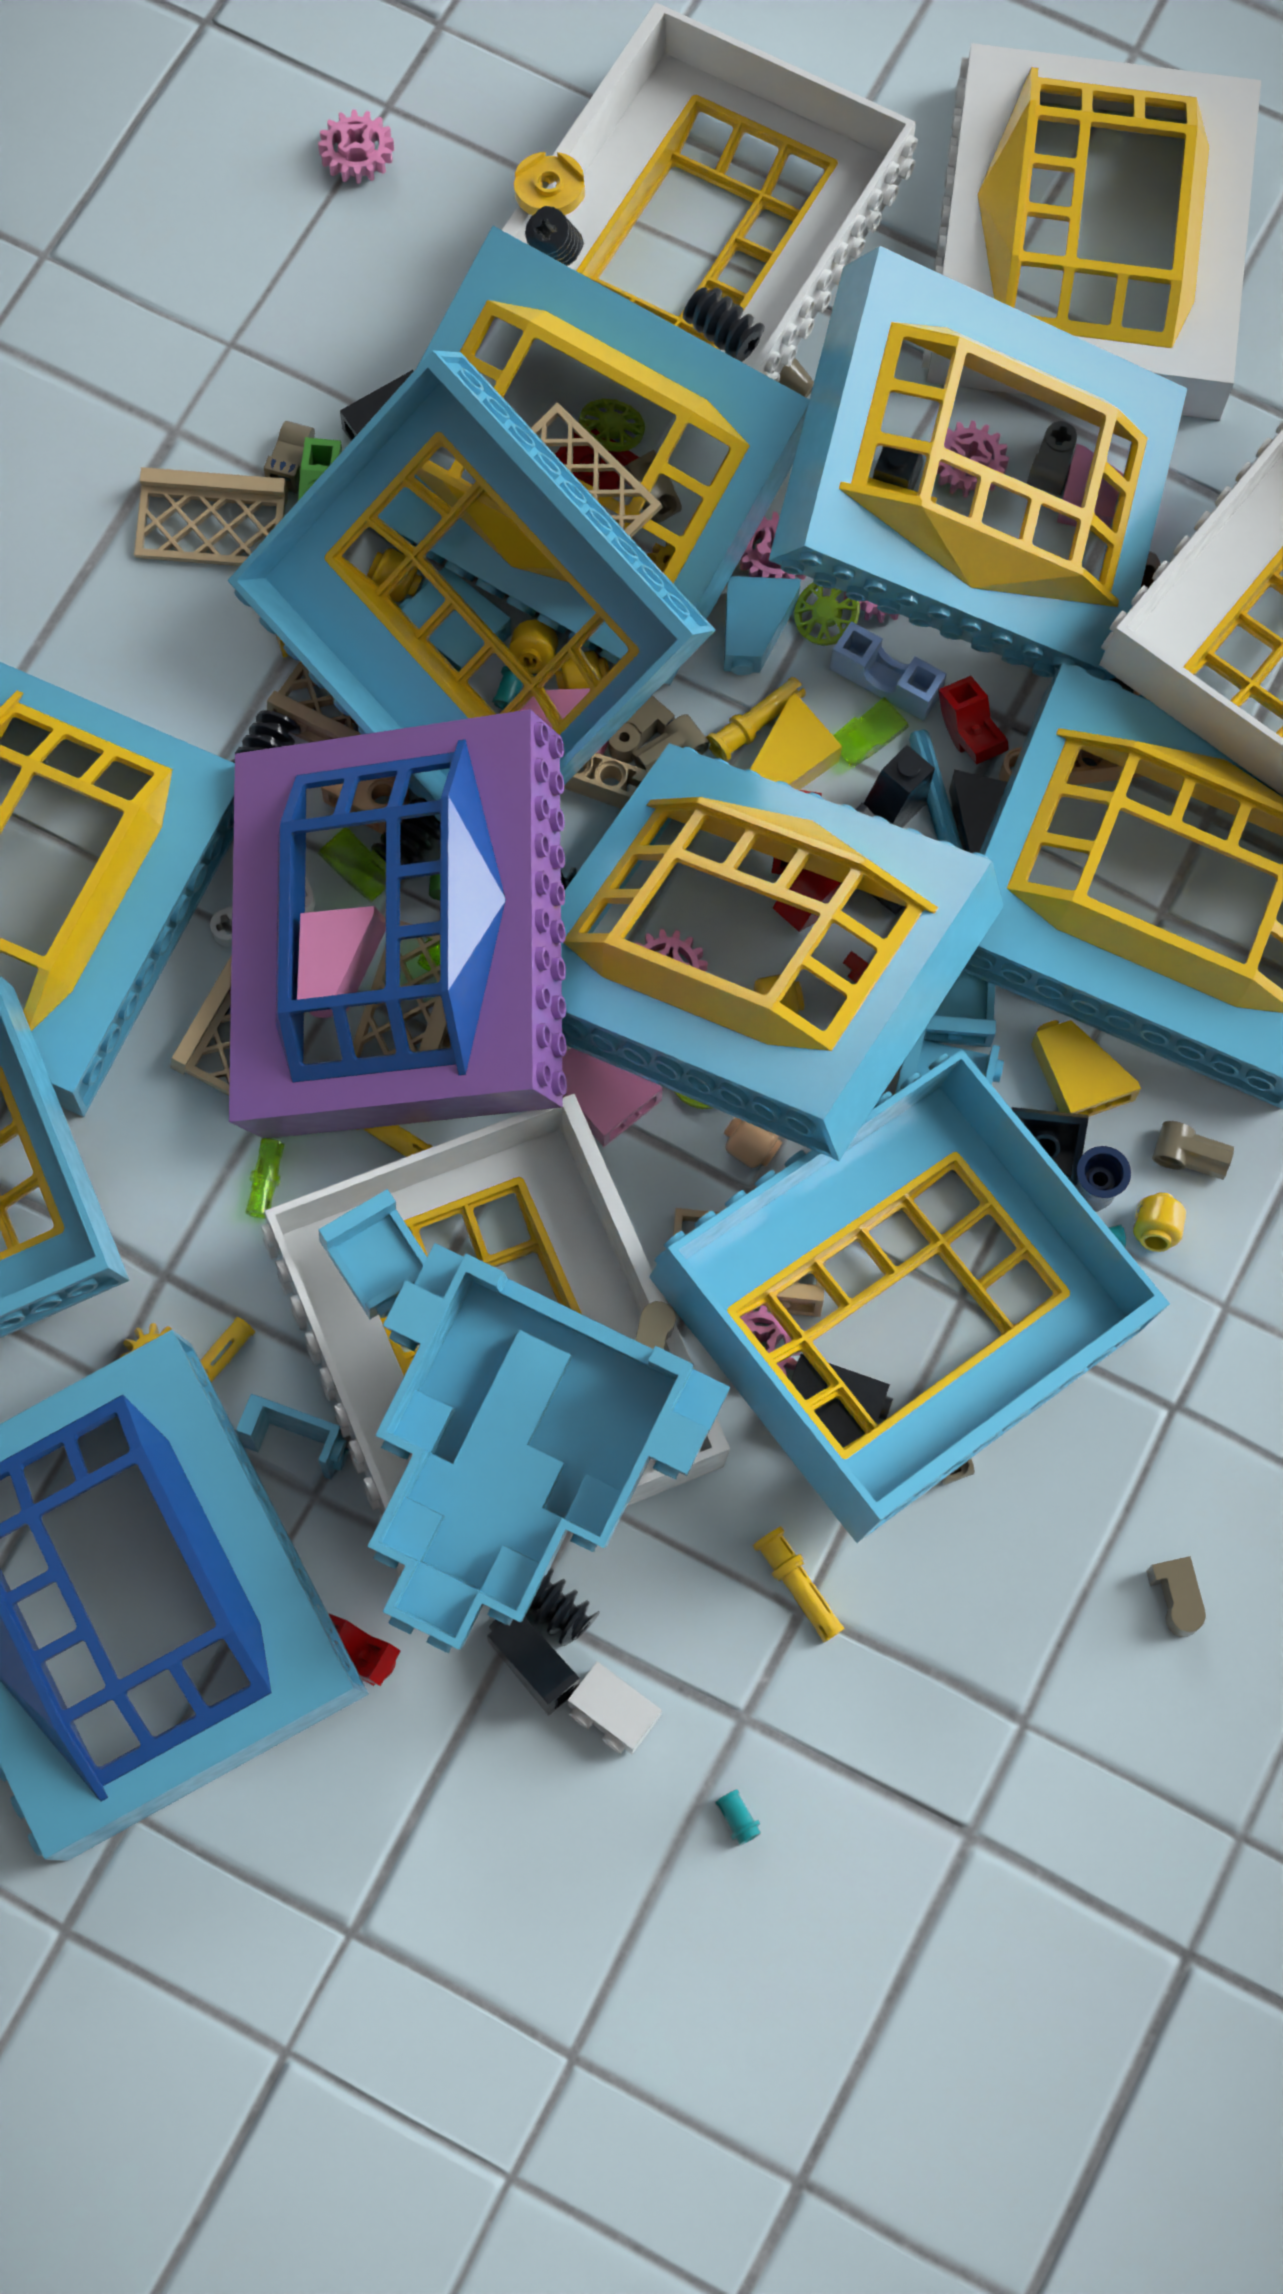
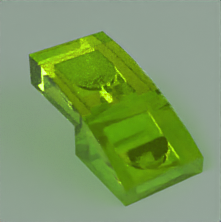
[833,697,909,768]
[318,827,386,903]

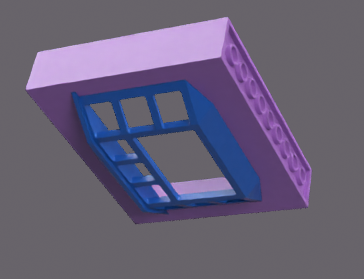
[229,709,567,1139]

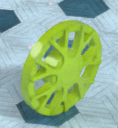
[578,398,645,452]
[794,582,860,646]

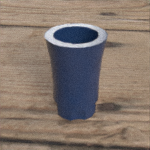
[1074,1146,1131,1212]

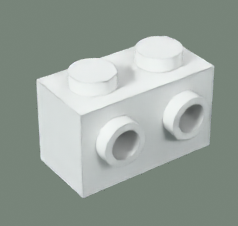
[568,1661,662,1754]

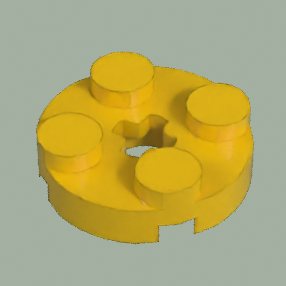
[513,152,585,216]

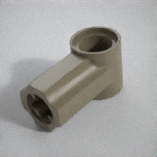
[632,714,710,771]
[1152,1121,1234,1180]

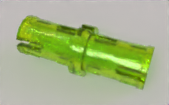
[245,1138,285,1219]

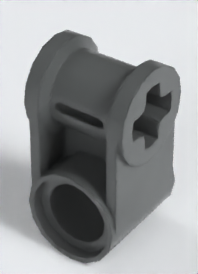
[1026,421,1077,496]

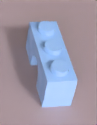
[829,621,947,721]

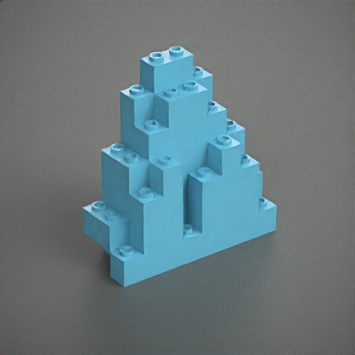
[367,1243,730,1653]

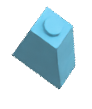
[724,576,801,675]

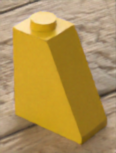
[750,693,842,790]
[1031,1020,1141,1117]

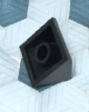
[1011,1107,1089,1185]

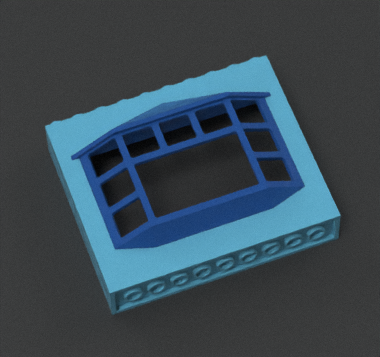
[0,1330,369,1861]

